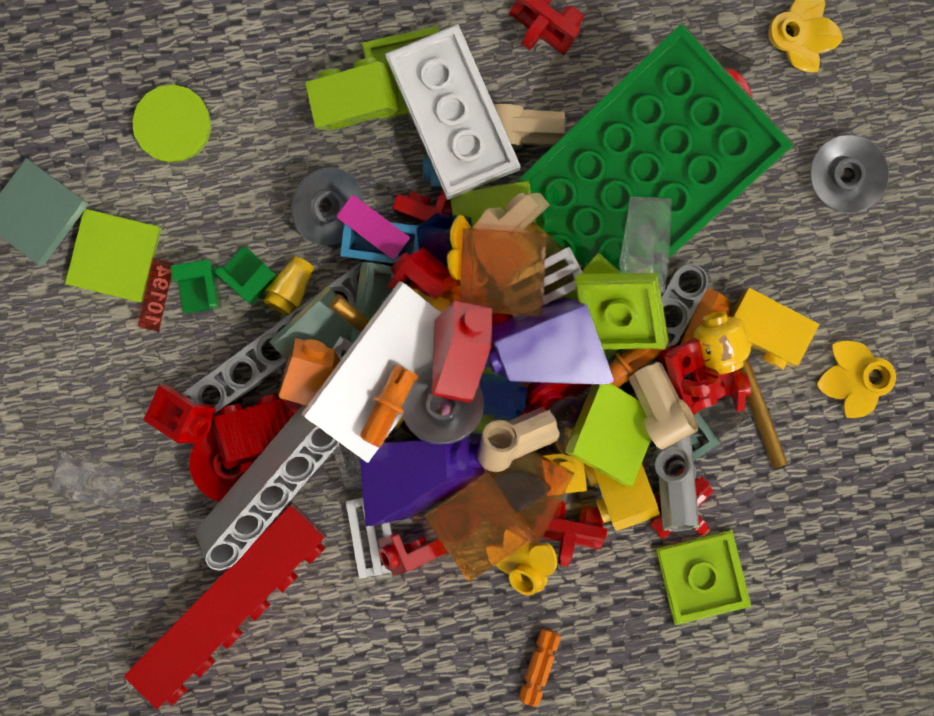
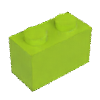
[305,58,401,131]

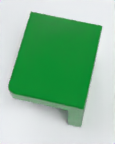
[214,247,278,305]
[171,259,222,314]

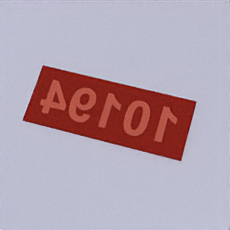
[138,258,174,332]

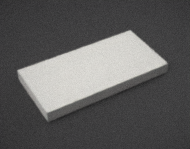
[385,24,521,200]
[301,282,441,463]

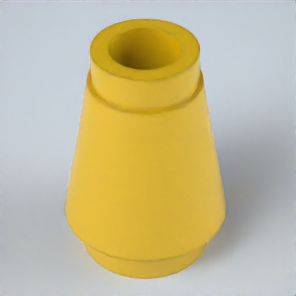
[263,256,314,316]

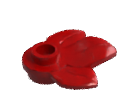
[521,382,591,420]

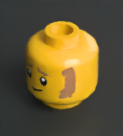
[693,312,751,374]

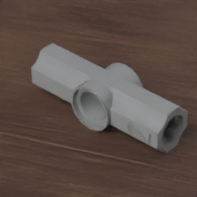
[655,435,699,531]

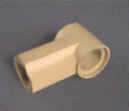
[493,104,565,148]
[629,362,698,450]
[477,407,560,472]

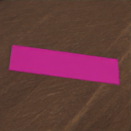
[336,194,410,260]

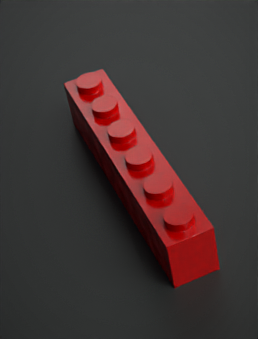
[123,503,327,710]

